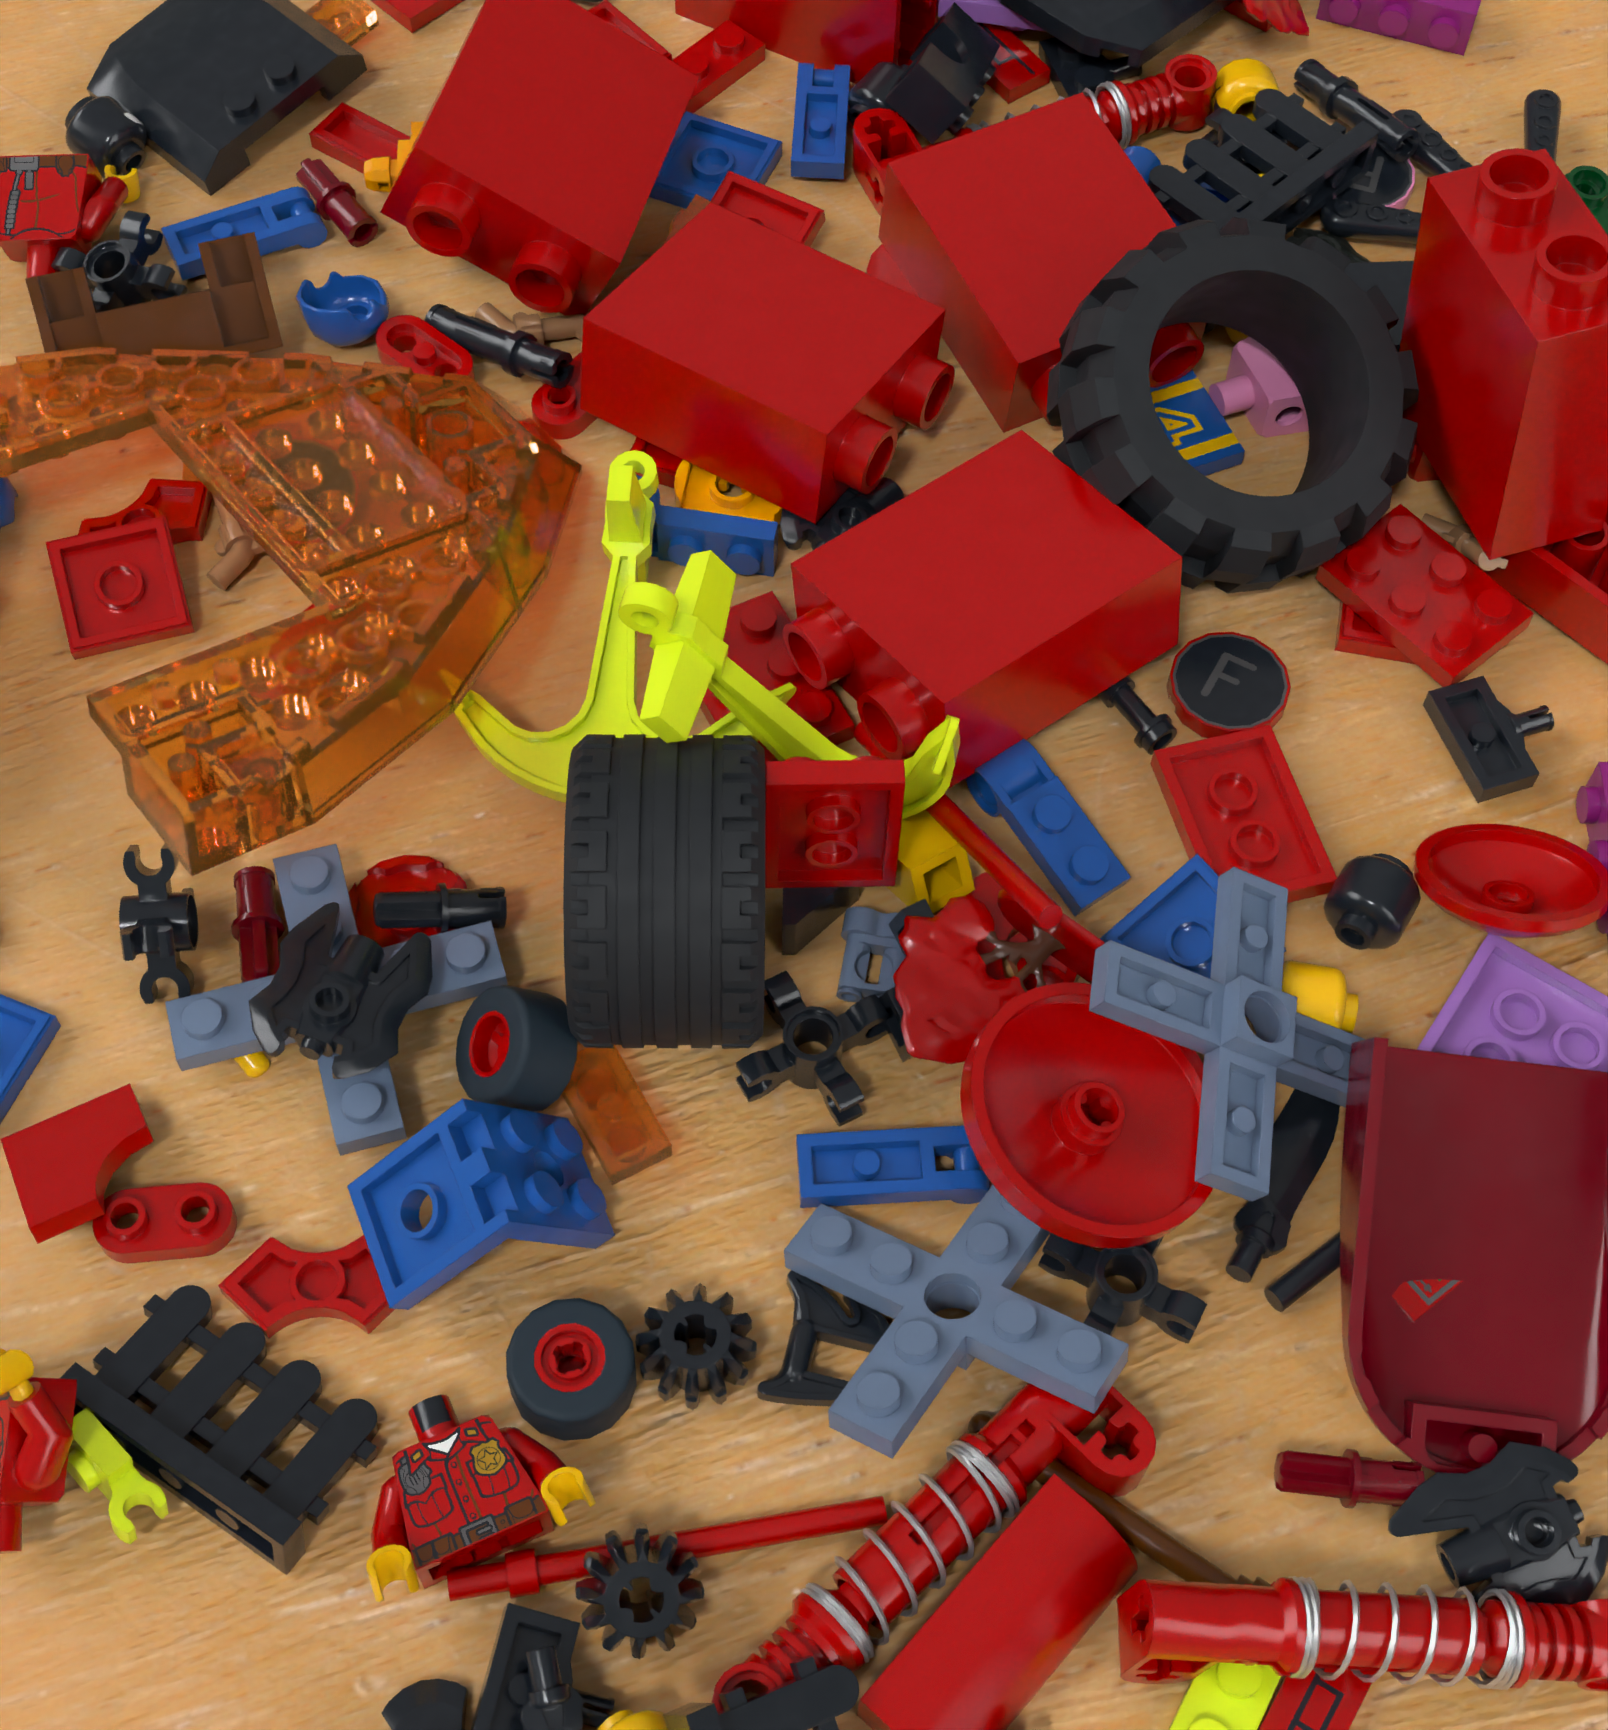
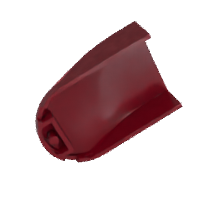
[1340,1037,1608,1474]

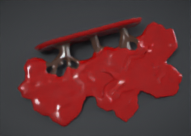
[892,889,1105,1064]

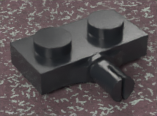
[1038,37,1142,98]
[1423,676,1554,803]
[471,1603,615,1730]

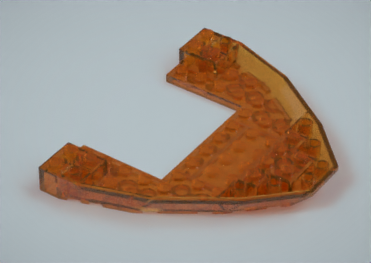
[0,347,582,876]

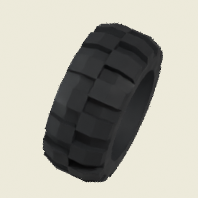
[1046,217,1419,593]

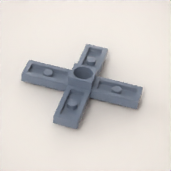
[165,844,508,1156]
[1089,867,1365,1202]
[784,1185,1129,1459]

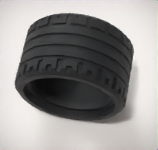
[563,734,765,1049]

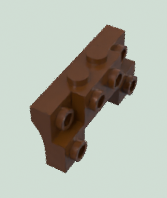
[25,232,283,395]

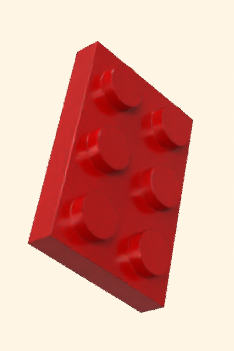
[1315,503,1534,687]
[700,591,855,761]
[1150,724,1337,903]
[765,756,905,888]

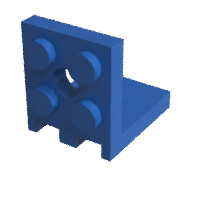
[347,1098,615,1310]

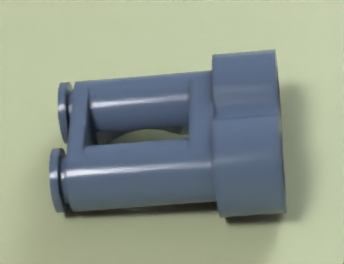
[836,907,905,1002]

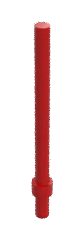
[853,722,1063,929]
[446,1496,888,1602]

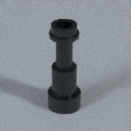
[1097,676,1177,755]

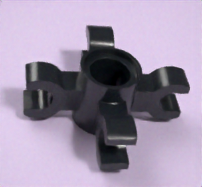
[51,210,188,312]
[119,842,198,1004]
[736,971,889,1127]
[1038,1233,1207,1344]

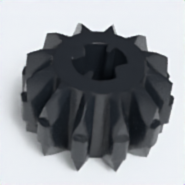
[635,1283,757,1411]
[575,1523,704,1660]

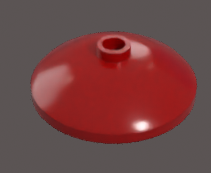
[1413,824,1608,938]

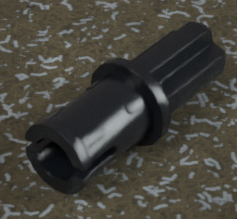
[373,883,507,934]

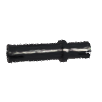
[1294,59,1419,162]
[425,304,574,389]

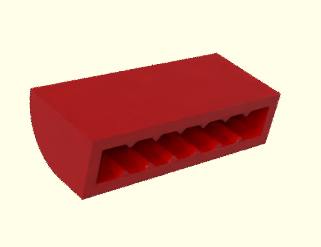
[857,1473,1138,1730]

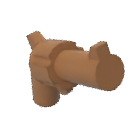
[475,302,584,345]
[207,483,269,591]
[1421,513,1508,571]

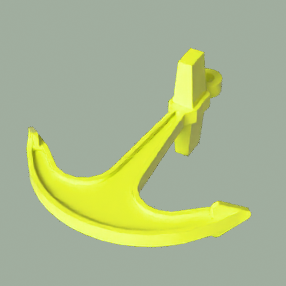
[432,450,797,803]
[618,550,960,819]

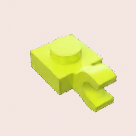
[67,1408,169,1544]

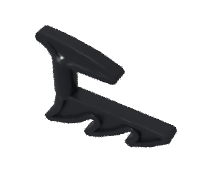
[757,1270,890,1407]

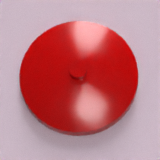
[960,982,1213,1249]

